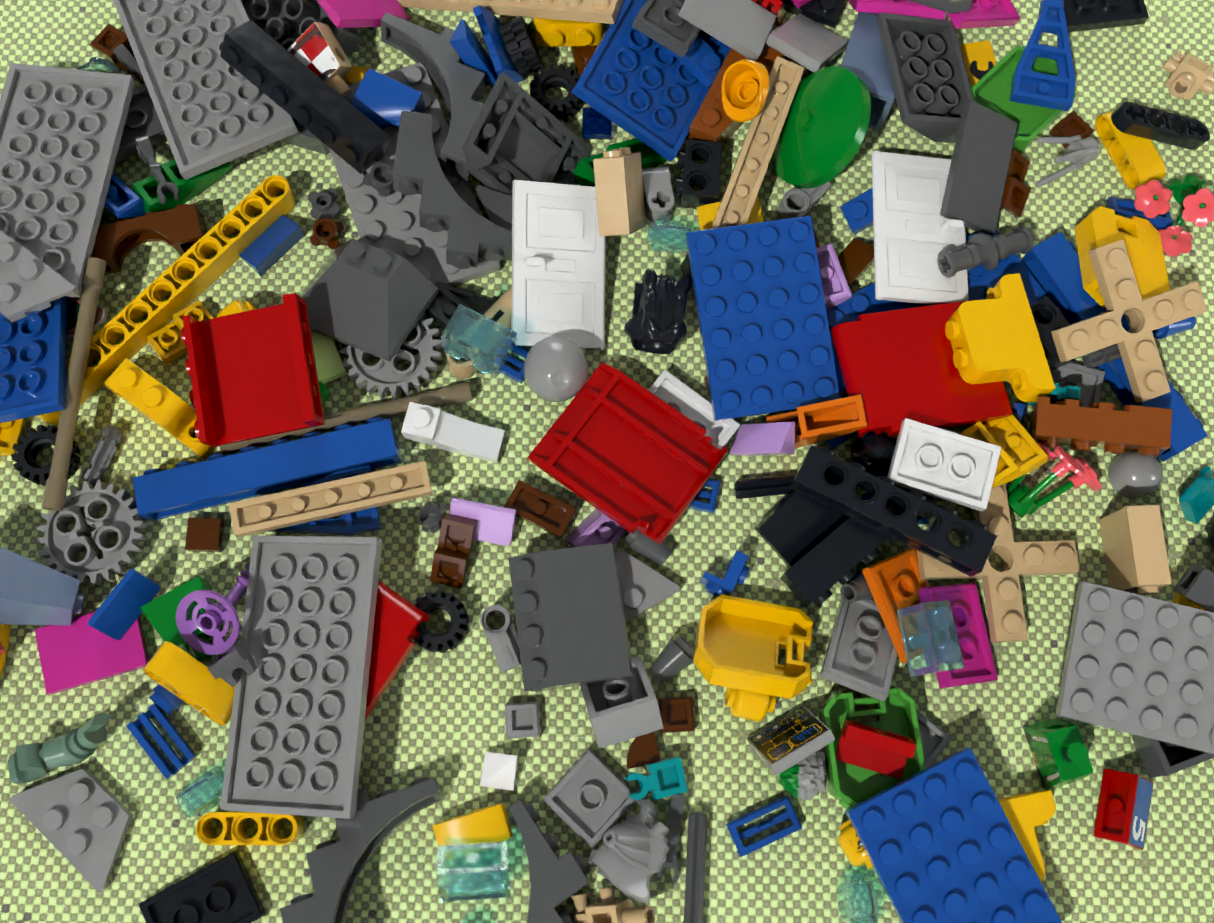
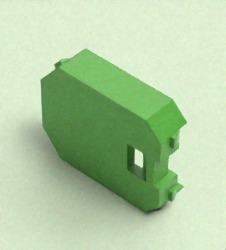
[971,46,1076,153]
[818,685,925,809]

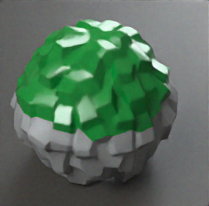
[779,751,827,801]

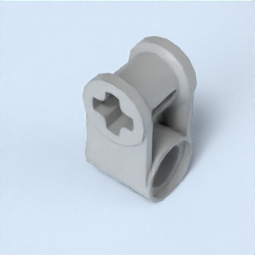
[642,166,675,227]

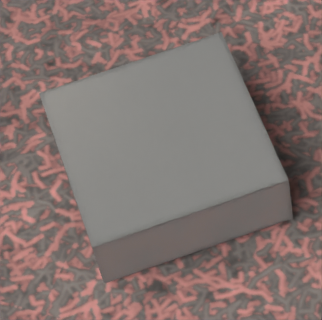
[505,702,540,739]

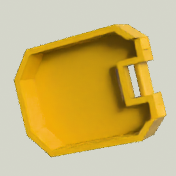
[1074,206,1170,314]
[693,594,814,699]

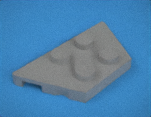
[0,230,80,322]
[616,549,681,623]
[9,768,134,892]

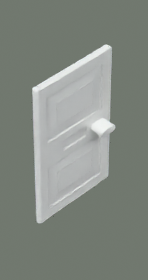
[871,150,969,305]
[511,180,606,351]

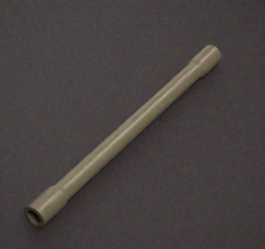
[42,257,107,511]
[219,382,473,454]

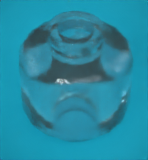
[836,873,885,923]

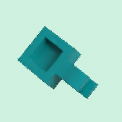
[1178,467,1214,524]

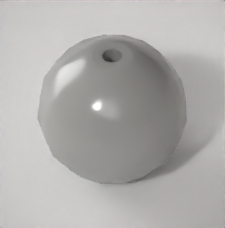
[524,337,588,402]

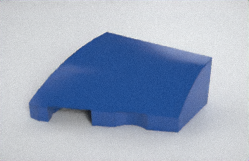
[473,5,524,83]
[351,68,425,129]

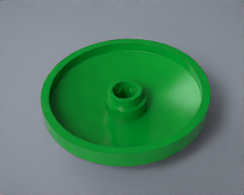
[771,66,871,189]

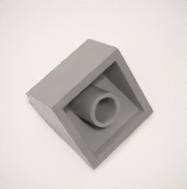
[580,656,664,749]

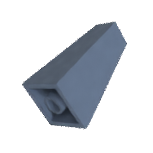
[840,12,895,131]
[0,547,85,626]

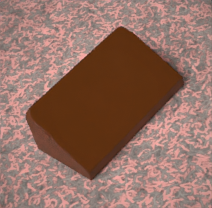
[838,238,874,289]

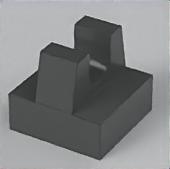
[208,638,257,687]

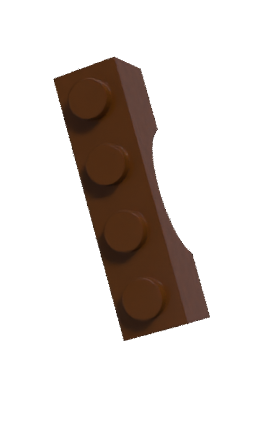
[91,203,207,275]

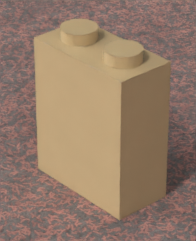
[593,147,646,236]
[1099,505,1172,596]

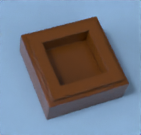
[1049,111,1094,149]
[185,518,224,552]
[658,696,695,733]

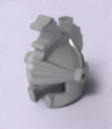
[587,799,670,903]

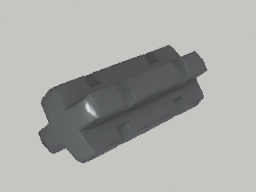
[1082,344,1121,368]
[81,424,124,486]

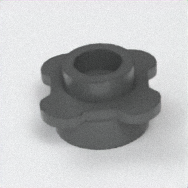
[363,161,393,197]
[308,188,341,219]
[418,501,447,533]

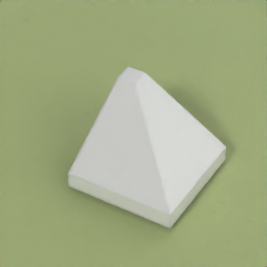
[480,751,519,791]

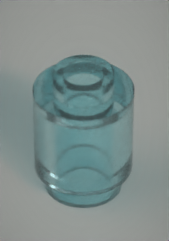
[646,219,692,254]
[176,768,224,818]

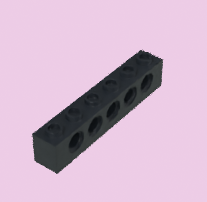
[789,445,997,577]

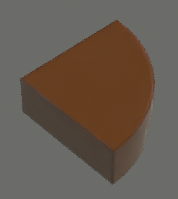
[627,732,661,769]

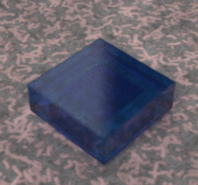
[582,107,612,139]

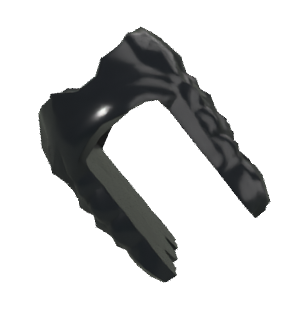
[624,269,691,355]

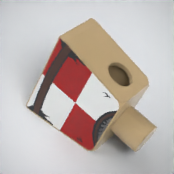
[287,22,352,98]

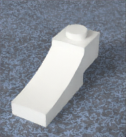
[401,402,506,463]

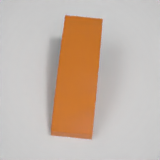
[766,394,867,448]

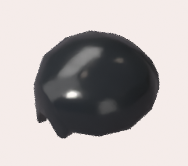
[850,431,897,477]

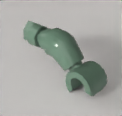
[8,713,111,784]

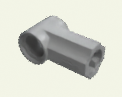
[776,181,832,220]
[480,605,521,673]

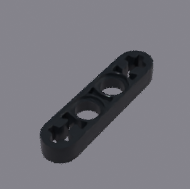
[1111,102,1210,150]

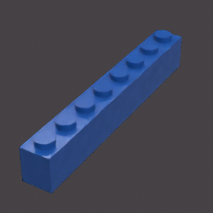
[1021,232,1208,462]
[132,417,402,522]

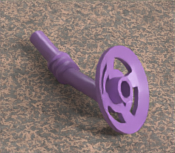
[176,535,275,655]

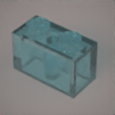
[441,304,517,376]
[896,600,964,677]
[436,841,511,902]

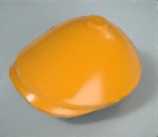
[721,59,769,122]

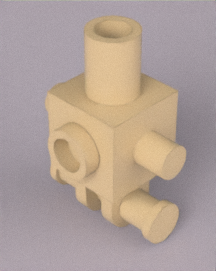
[1163,50,1214,101]
[571,886,655,923]

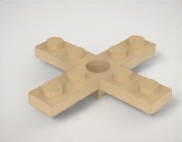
[1051,240,1207,402]
[916,483,1080,643]

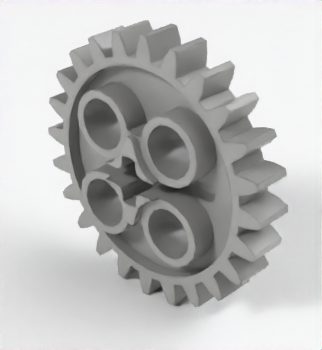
[339,312,443,399]
[35,480,148,587]

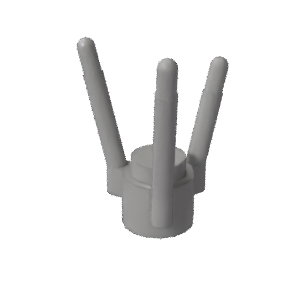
[1036,135,1099,187]

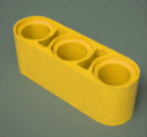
[1095,109,1166,190]
[143,641,235,726]
[195,811,305,845]

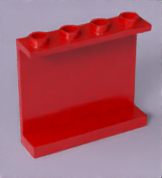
[181,293,325,447]

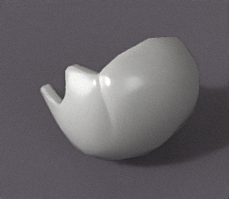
[1108,450,1163,499]

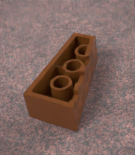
[688,43,792,146]
[1029,396,1172,456]

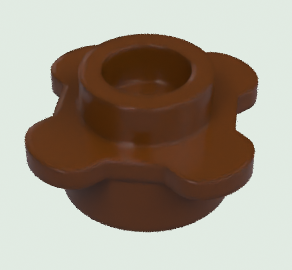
[310,218,344,250]

